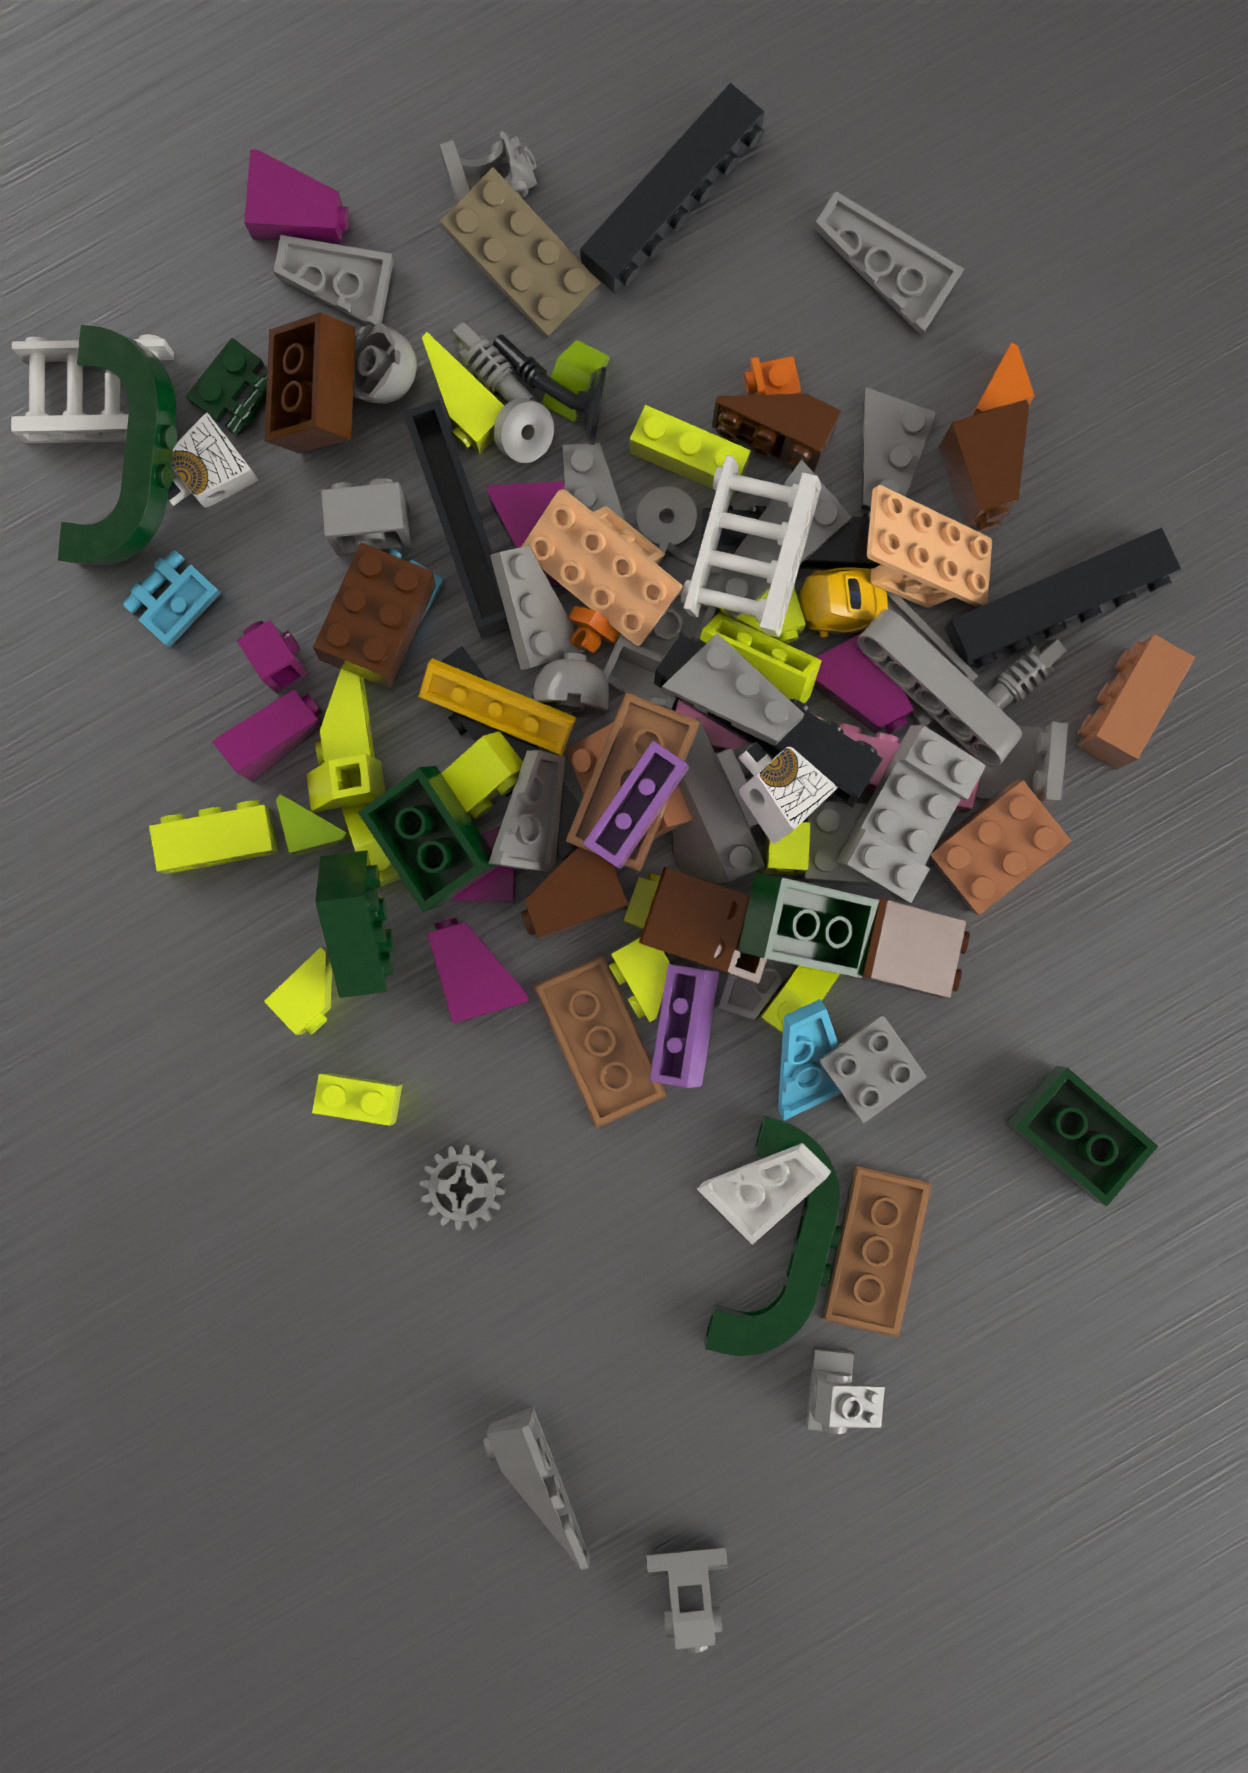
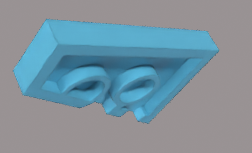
[778,999,841,1121]

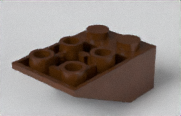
[712,394,842,473]
[639,867,767,983]

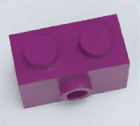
[236,620,309,694]

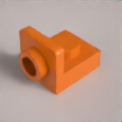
[744,356,802,395]

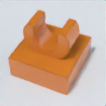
[568,606,620,654]

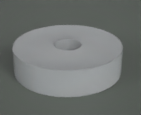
[494,398,554,463]
[636,486,697,548]

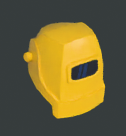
[799,567,888,638]

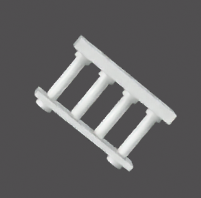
[11,334,174,443]
[681,455,822,638]

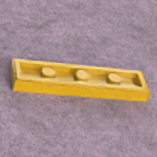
[418,658,577,756]

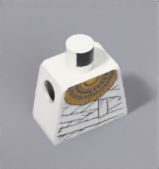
[168,412,258,508]
[738,742,837,844]

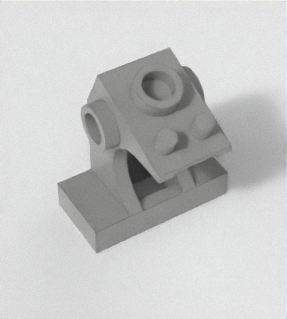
[439,131,537,204]
[806,1347,885,1434]
[646,1548,728,1653]

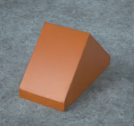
[972,342,1035,416]

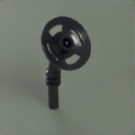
[493,335,607,445]

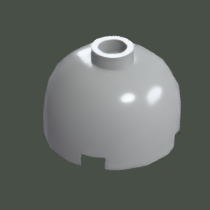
[353,323,417,405]
[532,653,610,717]

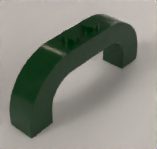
[58,325,177,566]
[704,1115,841,1356]

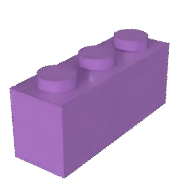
[583,741,689,869]
[650,964,720,1088]

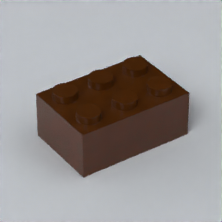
[264,312,356,454]
[313,542,436,689]

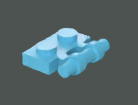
[122,549,221,648]

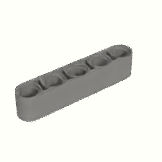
[857,610,1022,768]

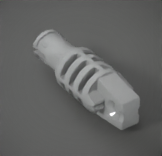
[452,322,535,403]
[986,639,1067,710]

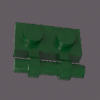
[186,338,267,436]

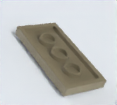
[438,167,600,338]

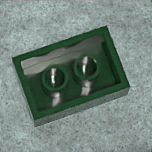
[358,766,498,912]
[315,850,395,998]
[738,872,879,978]
[1006,1066,1158,1206]

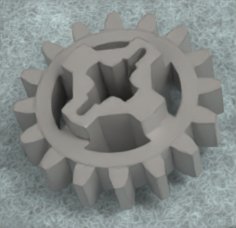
[420,1144,506,1231]

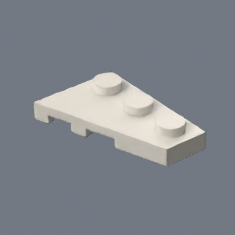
[697,1143,831,1245]

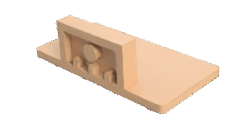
[867,485,992,608]
[522,489,682,646]

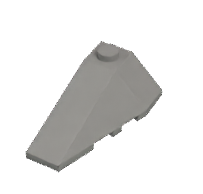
[672,718,765,884]
[483,1407,590,1570]

